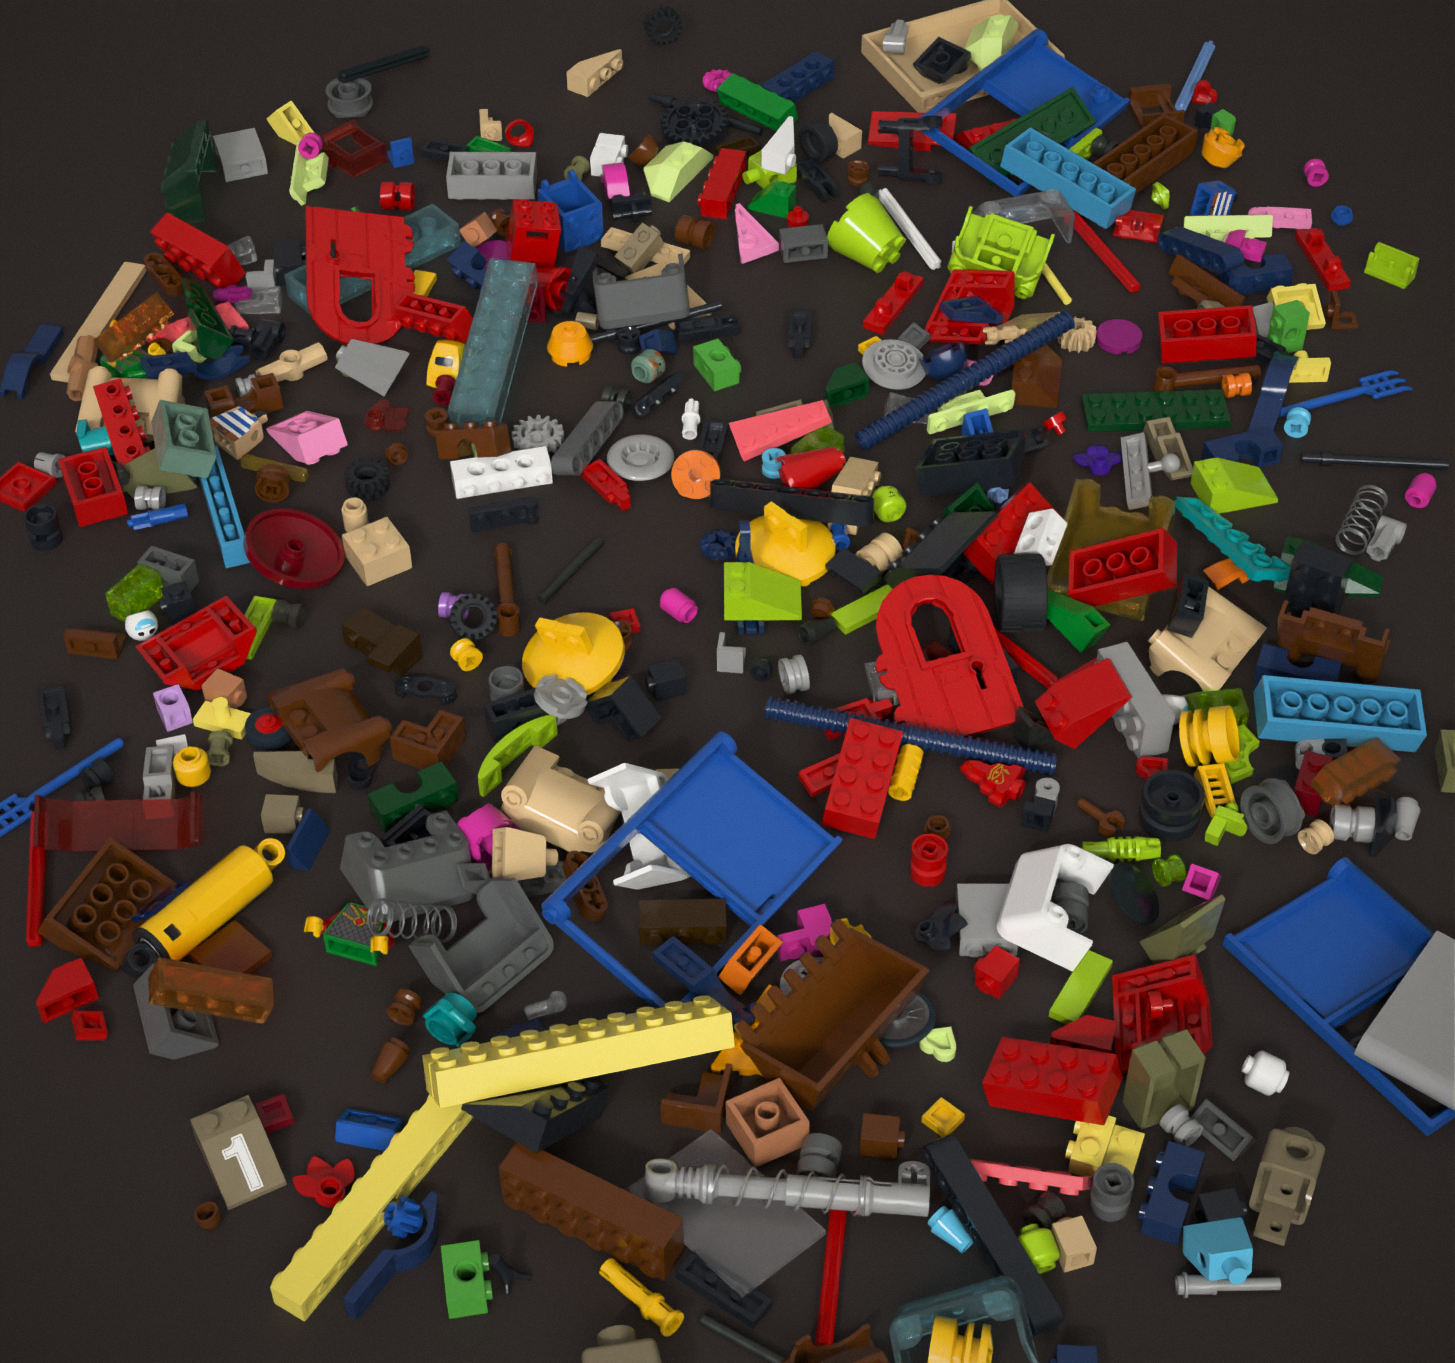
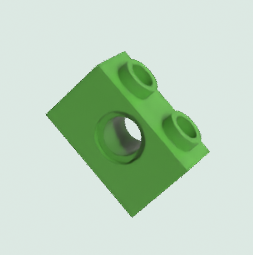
[1267,300,1310,353]
[693,339,741,391]
[441,1240,493,1319]

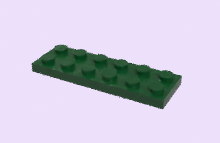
[968,87,1097,186]
[1081,389,1231,432]

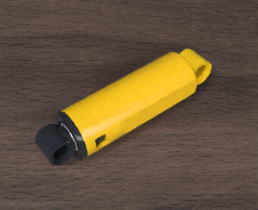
[121,838,285,978]

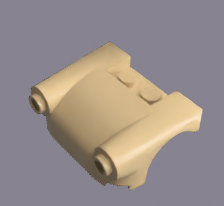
[75,366,185,443]
[1147,586,1267,700]
[500,745,621,852]

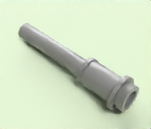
[1175,1272,1281,1298]

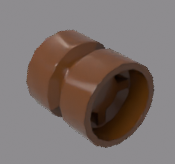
[675,214,715,251]

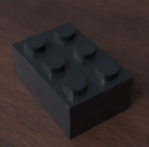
[1283,541,1353,618]

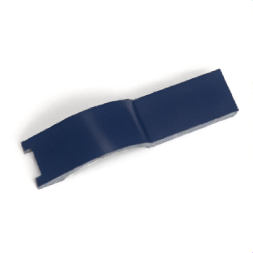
[0,324,64,400]
[140,345,250,380]
[1247,351,1299,432]
[652,936,756,1029]
[343,1191,441,1320]

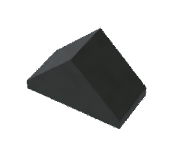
[1013,707,1058,751]

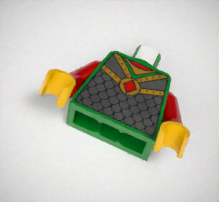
[304,902,395,966]

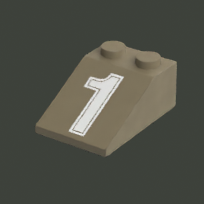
[190,1095,287,1210]

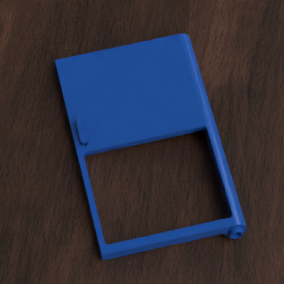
[920,29,1130,199]
[542,731,843,1009]

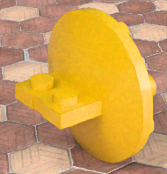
[735,501,836,587]
[522,612,625,695]

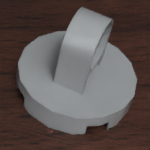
[534,675,587,726]

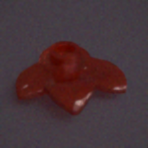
[364,399,409,431]

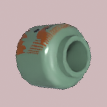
[631,349,666,383]

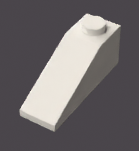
[761,116,796,175]

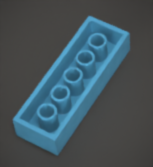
[1000,127,1136,229]
[1253,675,1427,752]

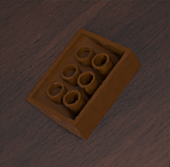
[37,837,180,971]

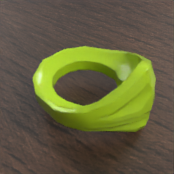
[1151,182,1170,210]

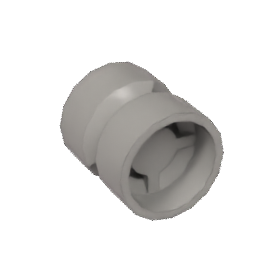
[1329,803,1375,843]

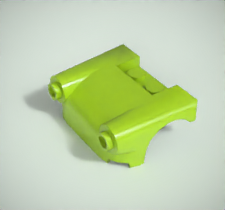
[947,206,1055,299]

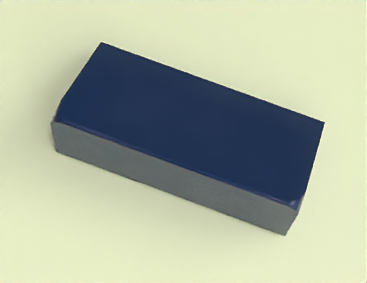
[286,808,330,871]

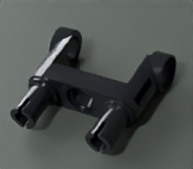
[878,115,942,184]

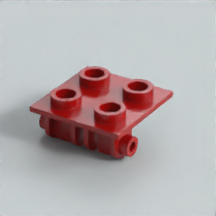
[1113,210,1164,243]

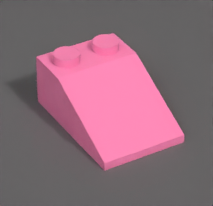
[266,411,348,465]

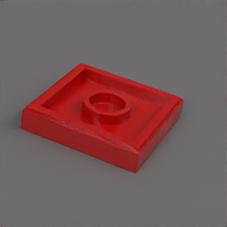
[0,462,57,512]

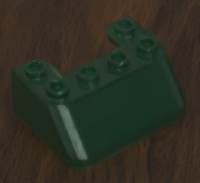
[161,120,217,221]

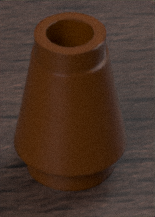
[370,1037,411,1084]

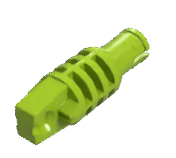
[1081,836,1161,862]

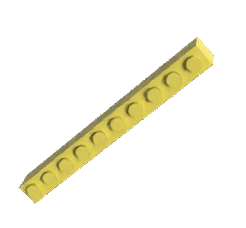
[270,1094,473,1322]

